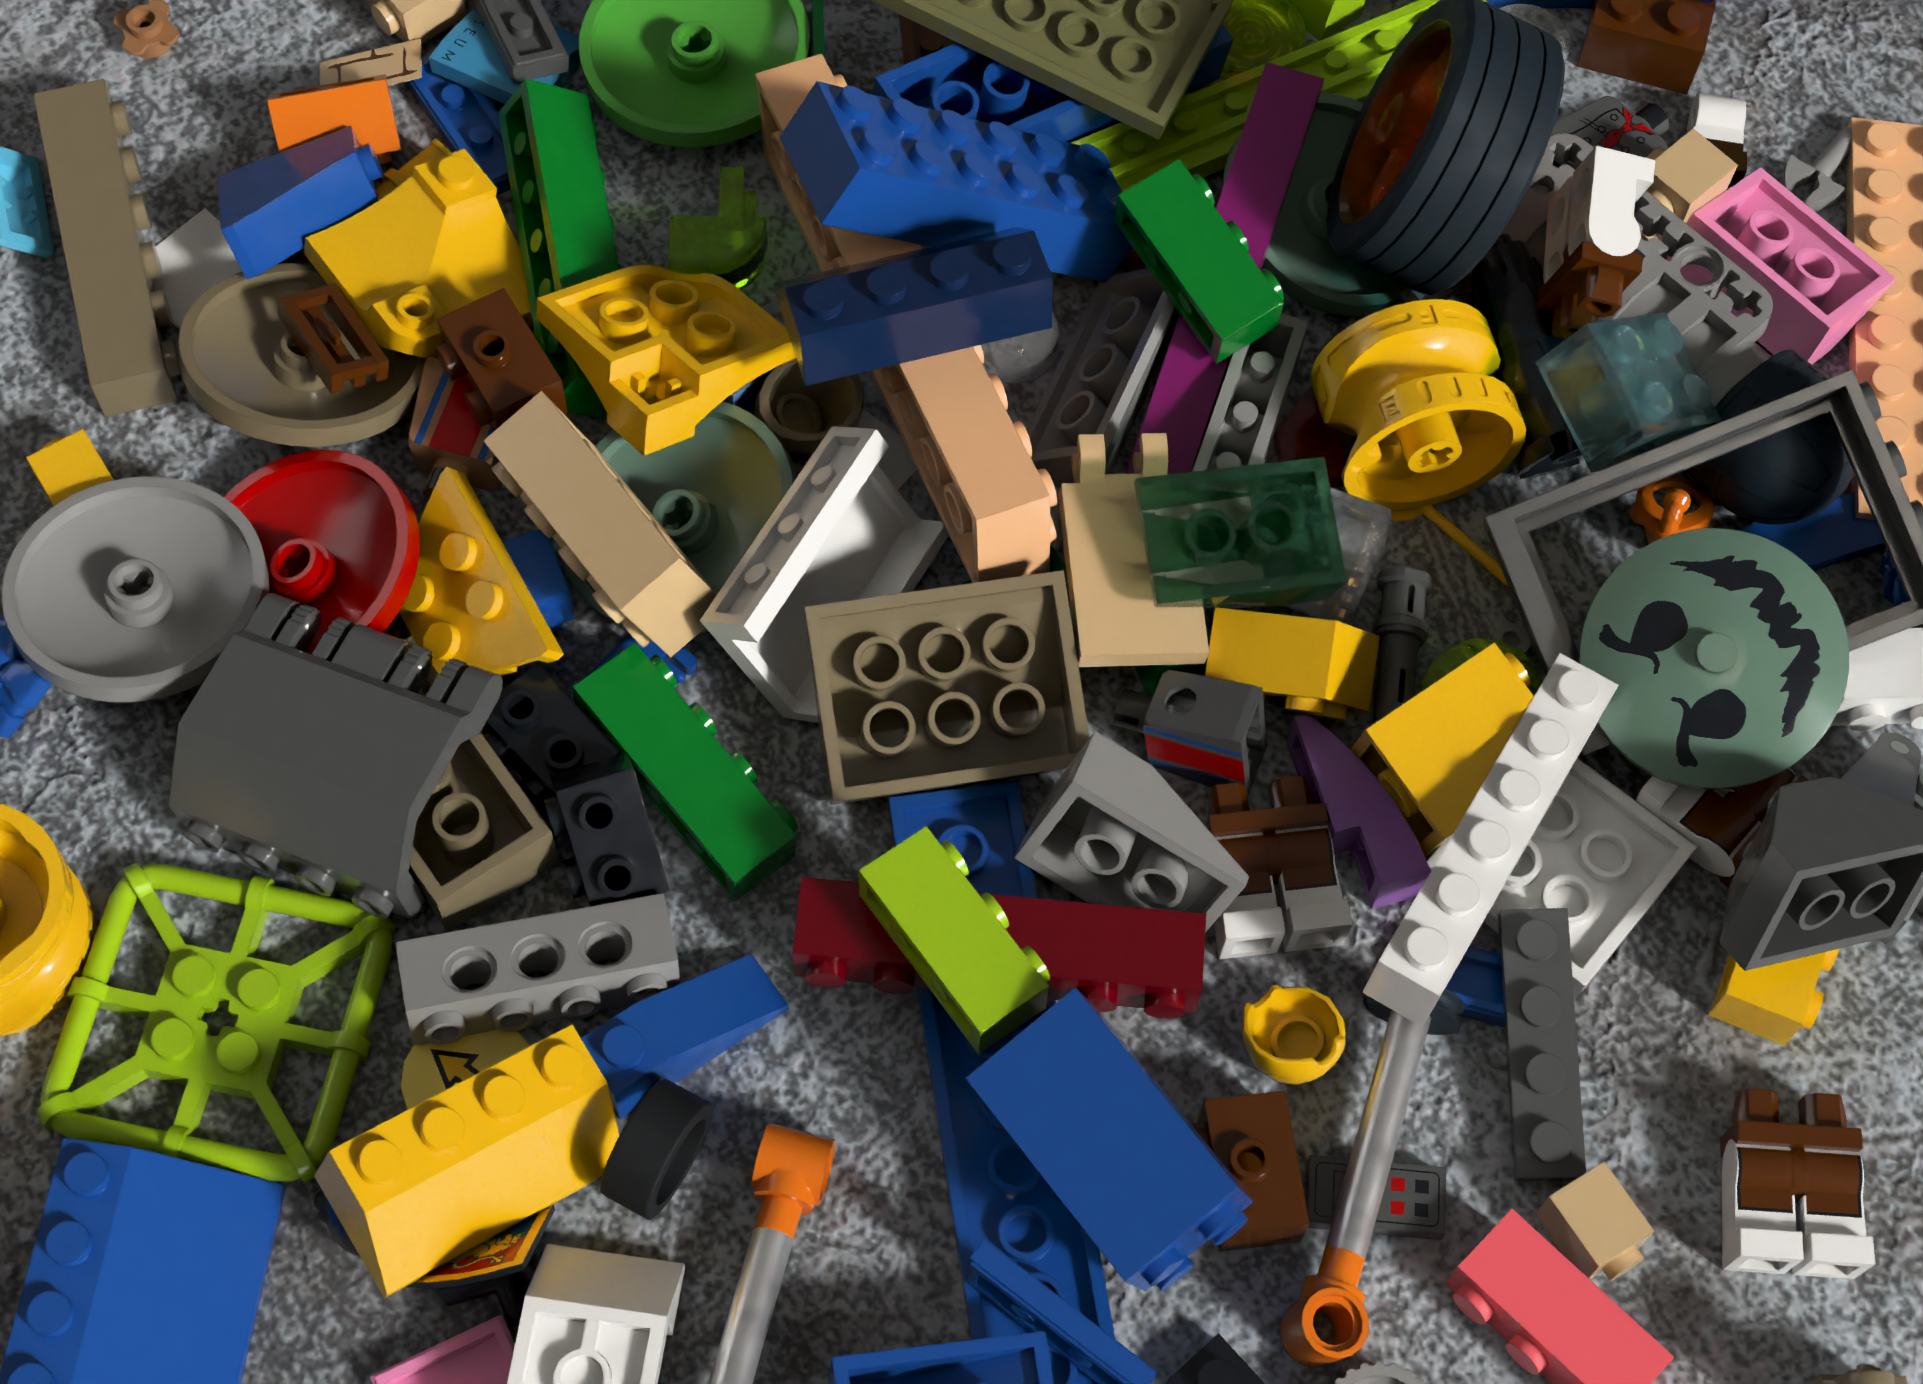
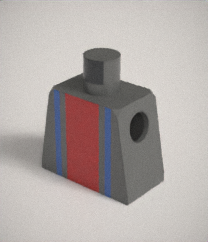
[1114,670,1267,797]

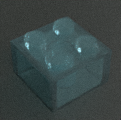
[1535,312,1722,473]

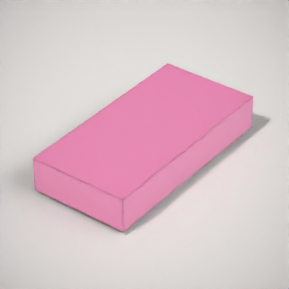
[370,1314,515,1384]

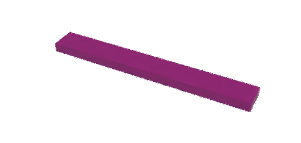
[1125,62,1324,486]

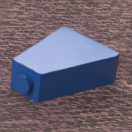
[218,126,383,280]

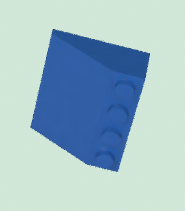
[0,1138,286,1384]

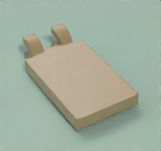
[1058,433,1209,667]

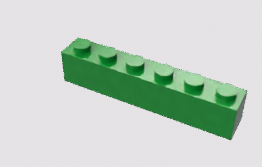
[498,78,622,420]

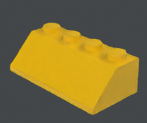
[314,1025,619,1299]

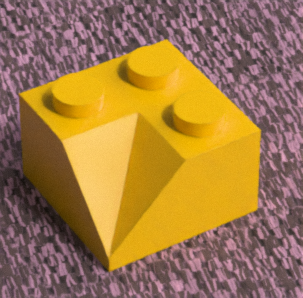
[1205,607,1380,720]

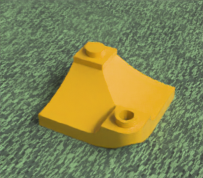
[304,148,533,358]
[536,265,796,456]

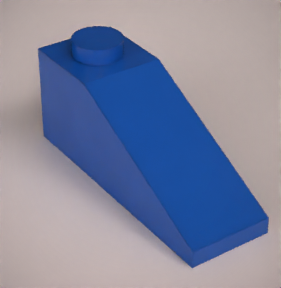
[581,954,789,1120]

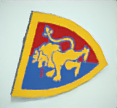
[406,1204,555,1327]

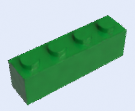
[573,643,798,902]

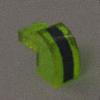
[668,167,768,290]

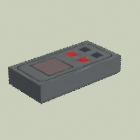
[1305,1155,1446,1240]

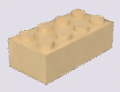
[483,390,718,658]

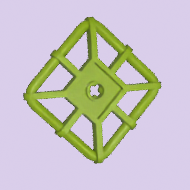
[36,862,395,1184]

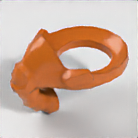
[1630,475,1714,544]

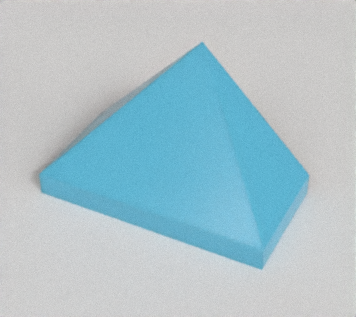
[0,146,54,259]

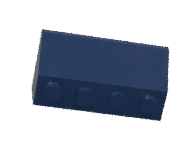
[774,227,1053,386]

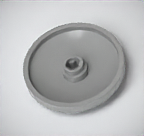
[2,476,269,702]

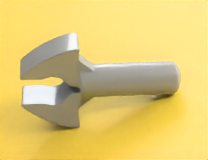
[1780,127,1852,212]

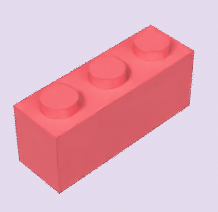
[1445,1209,1674,1384]

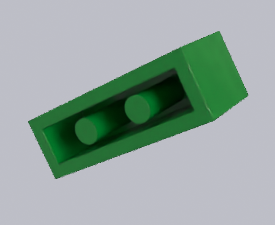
[1114,159,1284,364]

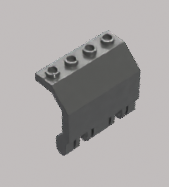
[168,593,503,922]

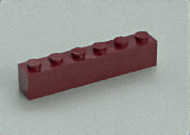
[792,877,1206,1019]

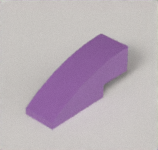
[1286,713,1431,909]

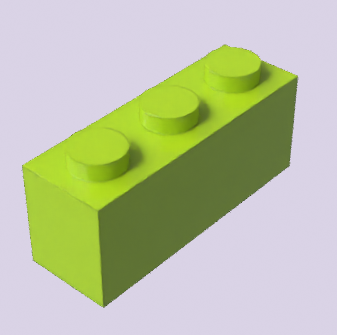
[859,826,1050,1054]

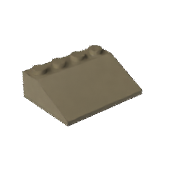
[804,570,1089,805]

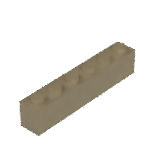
[33,79,181,417]

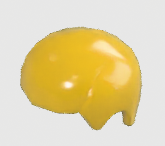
[1242,985,1346,1085]

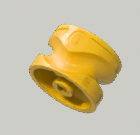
[1311,299,1526,510]
[0,804,98,1036]

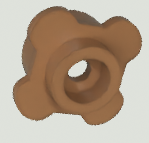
[113,0,179,59]

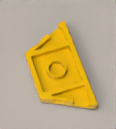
[399,467,564,677]

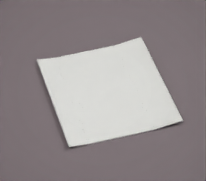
[152,208,242,329]

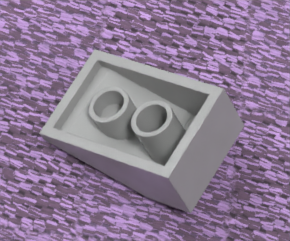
[1014,731,1249,933]

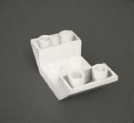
[507,1244,685,1384]

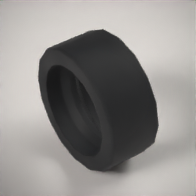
[600,1078,713,1220]

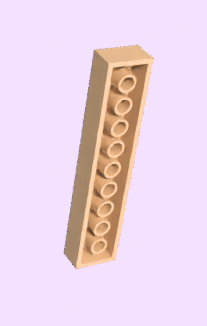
[755,54,1057,583]

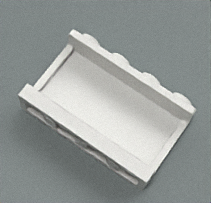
[699,426,949,723]

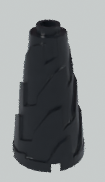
[1470,234,1635,479]

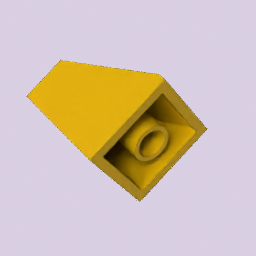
[1350,642,1534,857]

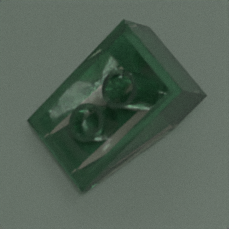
[1134,457,1347,608]

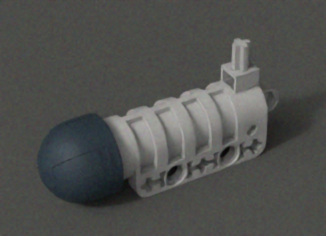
[1401,133,1854,525]

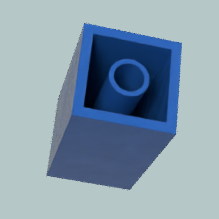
[965,987,1254,1291]

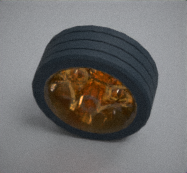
[1326,0,1565,295]

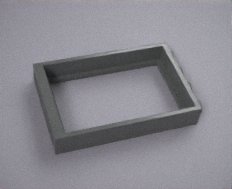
[1483,369,1923,757]

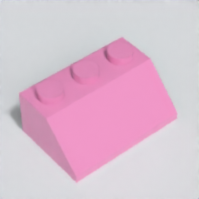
[1666,167,1896,365]

